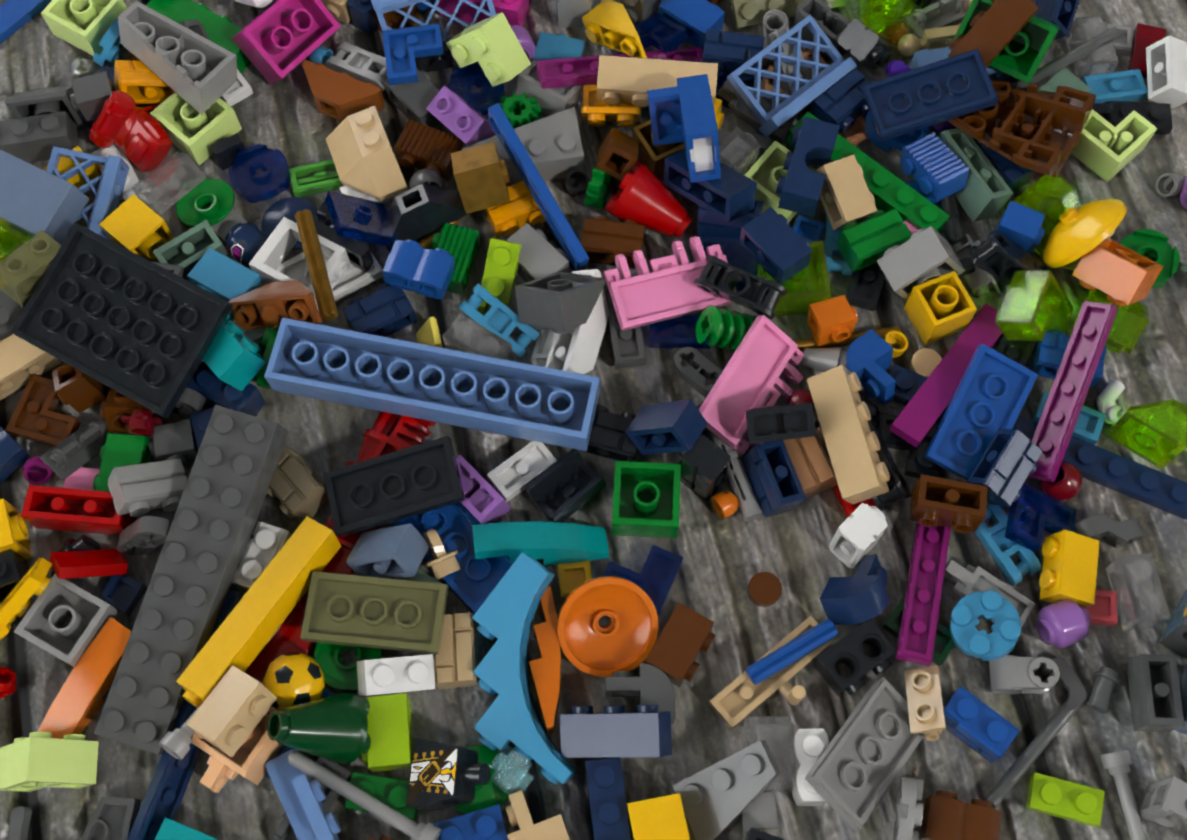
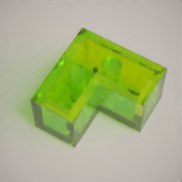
[995,270,1074,341]

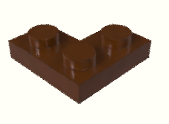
[5,374,81,447]

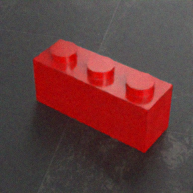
[21,485,136,536]

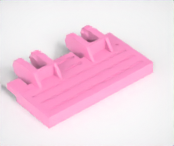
[604,236,737,331]
[699,315,805,455]

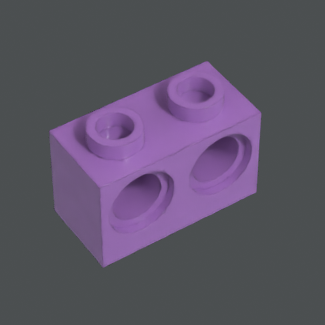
[426,86,495,146]
[456,455,512,524]

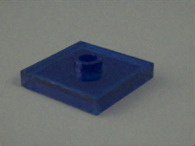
[325,191,398,247]

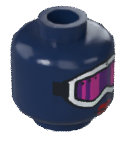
[225,222,269,268]

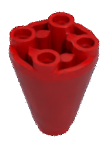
[605,161,692,239]

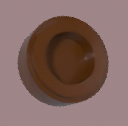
[747,572,782,607]

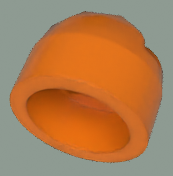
[711,491,739,520]

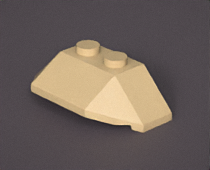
[326,105,409,201]

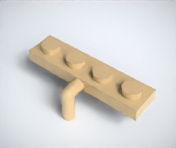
[708,616,834,730]

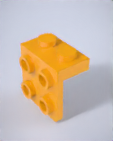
[582,85,641,127]

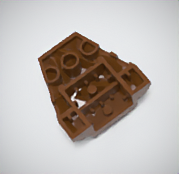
[947,81,1096,178]

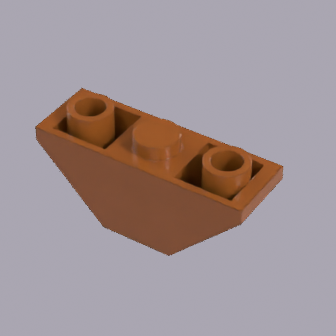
[302,59,385,121]
[229,280,322,330]

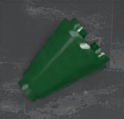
[267,693,371,764]

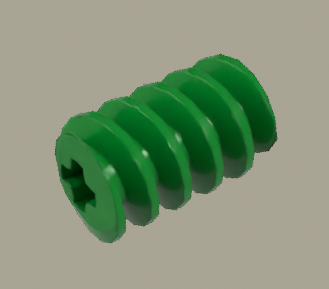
[696,305,757,351]

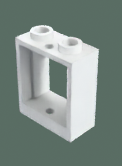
[249,217,351,308]

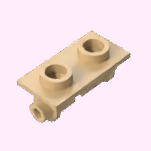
[904,665,946,741]

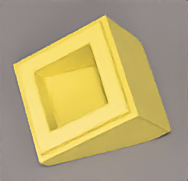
[416,316,443,348]

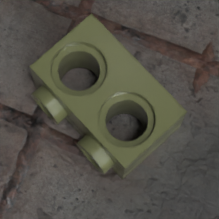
[0,230,62,307]

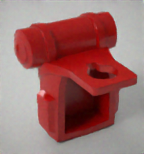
[89,91,173,173]

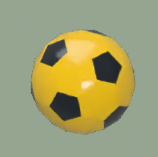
[262,652,324,710]

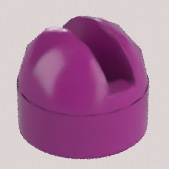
[23,456,51,484]

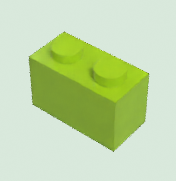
[361,693,413,773]

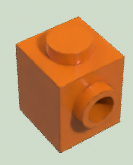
[806,295,858,346]

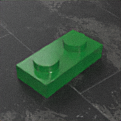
[344,772,417,820]

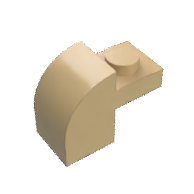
[505,790,570,840]

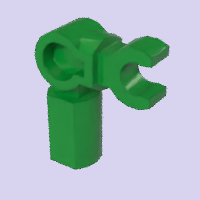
[584,165,614,210]

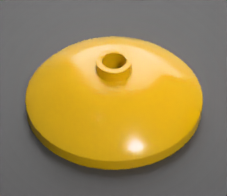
[1043,198,1127,268]

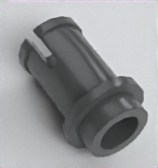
[1085,667,1122,714]

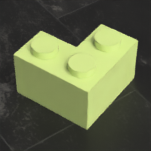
[446,12,531,87]
[1071,109,1157,182]
[0,732,99,792]

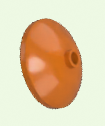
[557,576,659,677]

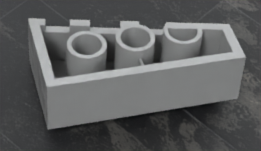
[118,1,237,115]
[462,106,584,186]

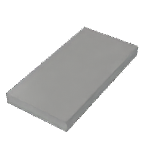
[805,677,924,830]

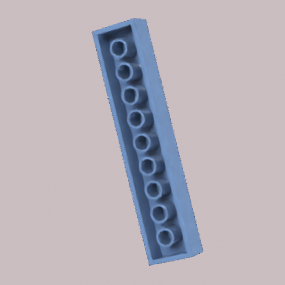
[264,318,600,451]

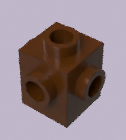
[100,388,153,433]

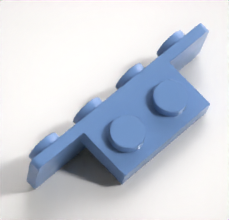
[265,749,341,840]

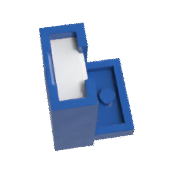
[647,74,721,183]

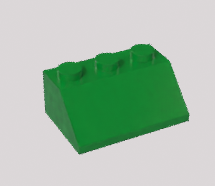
[952,0,1060,84]

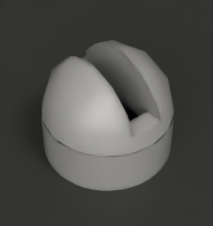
[1155,173,1184,197]

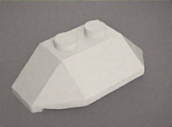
[531,269,609,374]

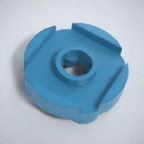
[93,18,123,69]
[950,590,1021,661]

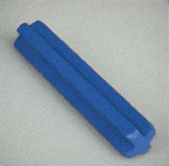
[746,620,838,685]

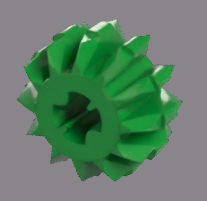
[495,91,542,129]

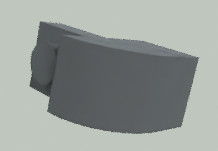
[605,663,675,725]

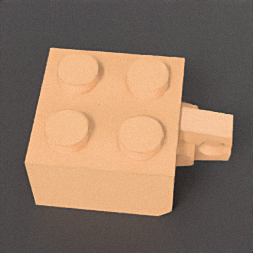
[191,706,283,793]

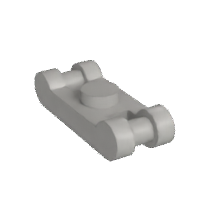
[325,42,388,92]

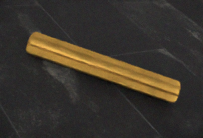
[295,209,338,321]

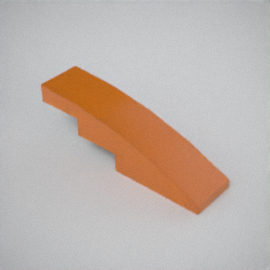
[529,586,562,734]
[37,617,132,739]

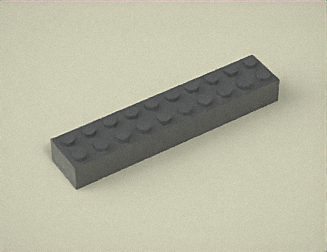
[94,405,289,755]

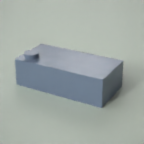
[0,150,89,245]

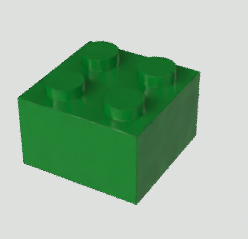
[612,461,681,539]

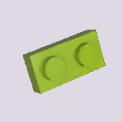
[1026,772,1105,827]

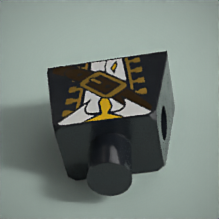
[406,738,490,811]

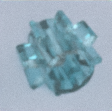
[489,749,534,794]

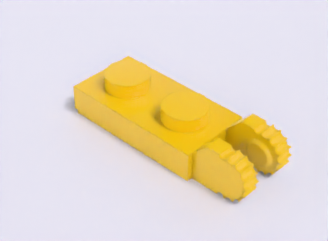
[0,558,52,640]

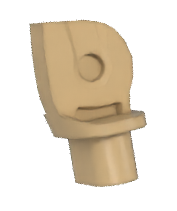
[423,529,461,580]

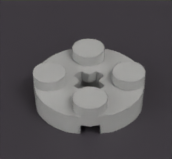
[893,777,924,840]

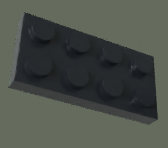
[323,436,465,538]

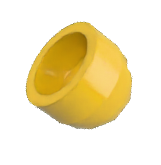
[883,331,908,358]

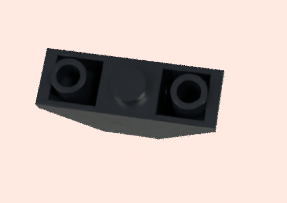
[380,184,470,253]

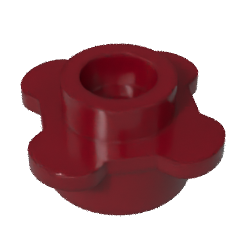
[121,410,162,435]

